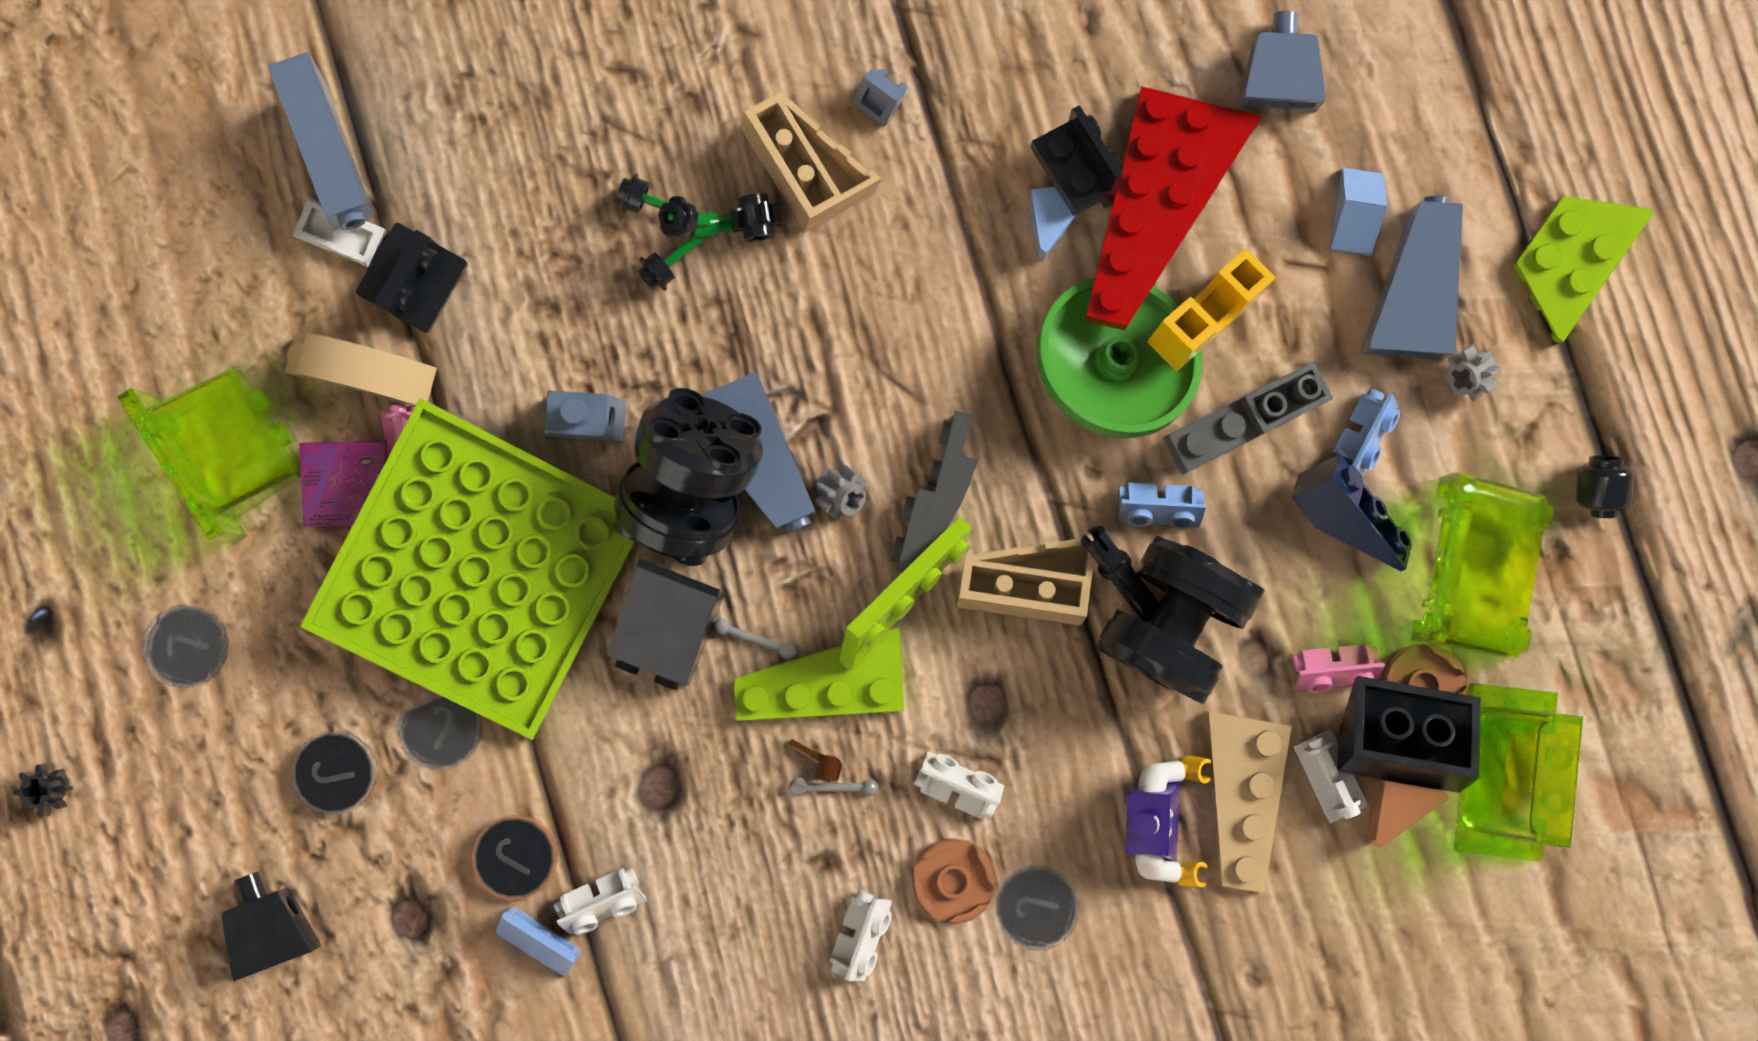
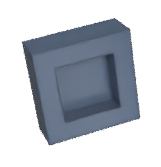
[851,68,907,127]

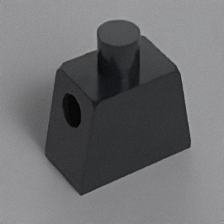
[221,871,321,981]

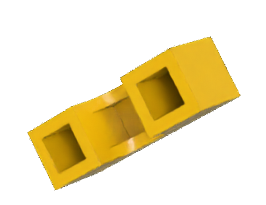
[1147,248,1276,372]

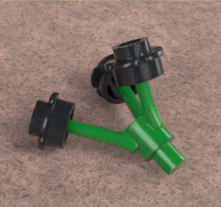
[616,173,733,291]

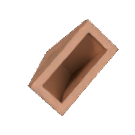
[1366,778,1450,848]

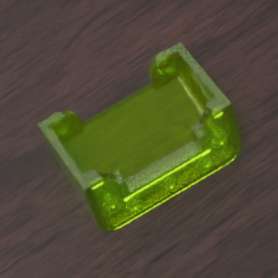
[1410,472,1553,660]

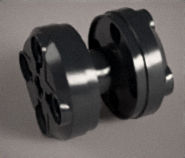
[614,388,763,566]
[1096,536,1265,705]

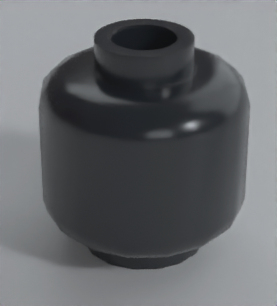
[1576,455,1635,518]

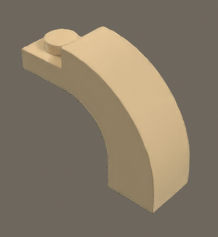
[284,332,437,406]

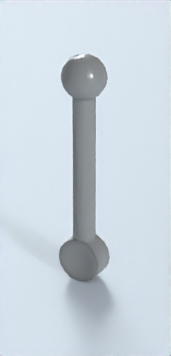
[713,619,796,659]
[790,778,878,796]

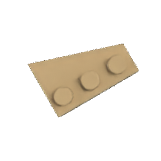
[740,92,881,233]
[956,535,1094,626]

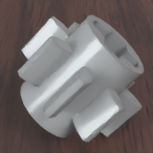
[1444,345,1501,401]
[815,465,867,520]

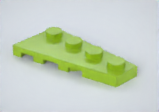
[839,516,972,671]
[734,627,905,721]

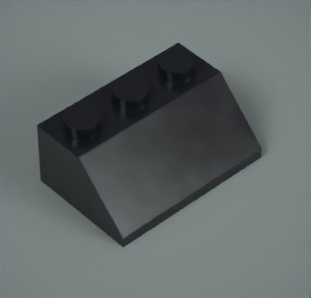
[1337,676,1481,793]

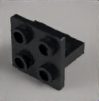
[1030,105,1123,216]
[356,223,468,333]

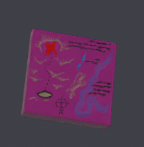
[299,441,388,527]

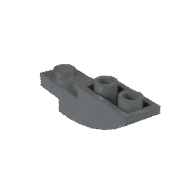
[1163,362,1334,475]
[891,411,978,573]

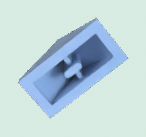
[1329,168,1387,256]
[1029,186,1079,260]

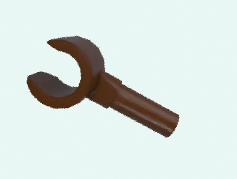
[787,739,842,781]

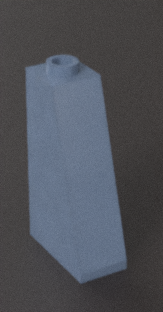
[268,52,375,230]
[1361,196,1463,360]
[701,371,816,533]

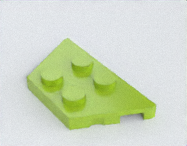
[1512,195,1654,344]

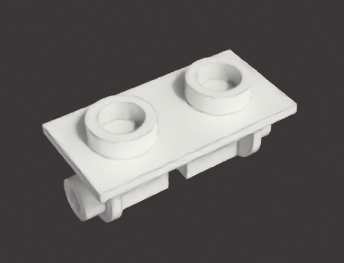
[1293,729,1368,823]
[914,751,1004,819]
[554,868,647,935]
[829,890,892,981]

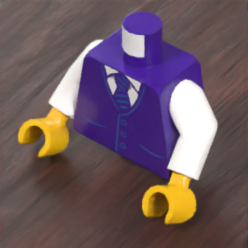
[1125,755,1211,887]

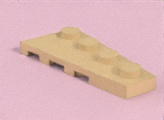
[1206,711,1292,893]

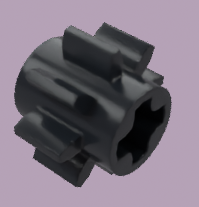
[730,193,782,242]
[13,763,73,817]

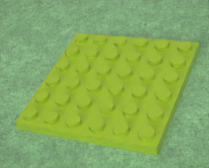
[300,398,635,740]

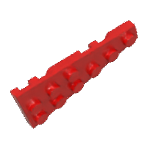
[1084,86,1262,331]

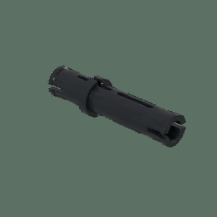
[1081,526,1160,623]

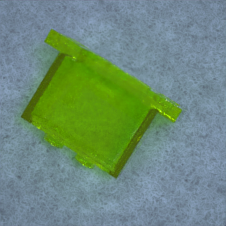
[117,367,301,545]
[1454,683,1583,861]

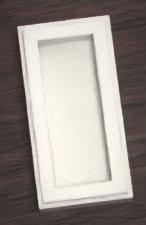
[292,197,388,268]

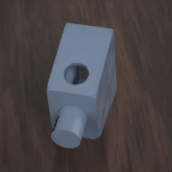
[1239,11,1325,112]
[544,391,626,443]

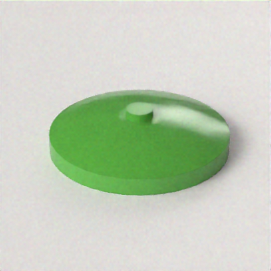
[1036,278,1202,438]

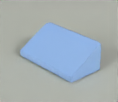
[496,907,582,977]

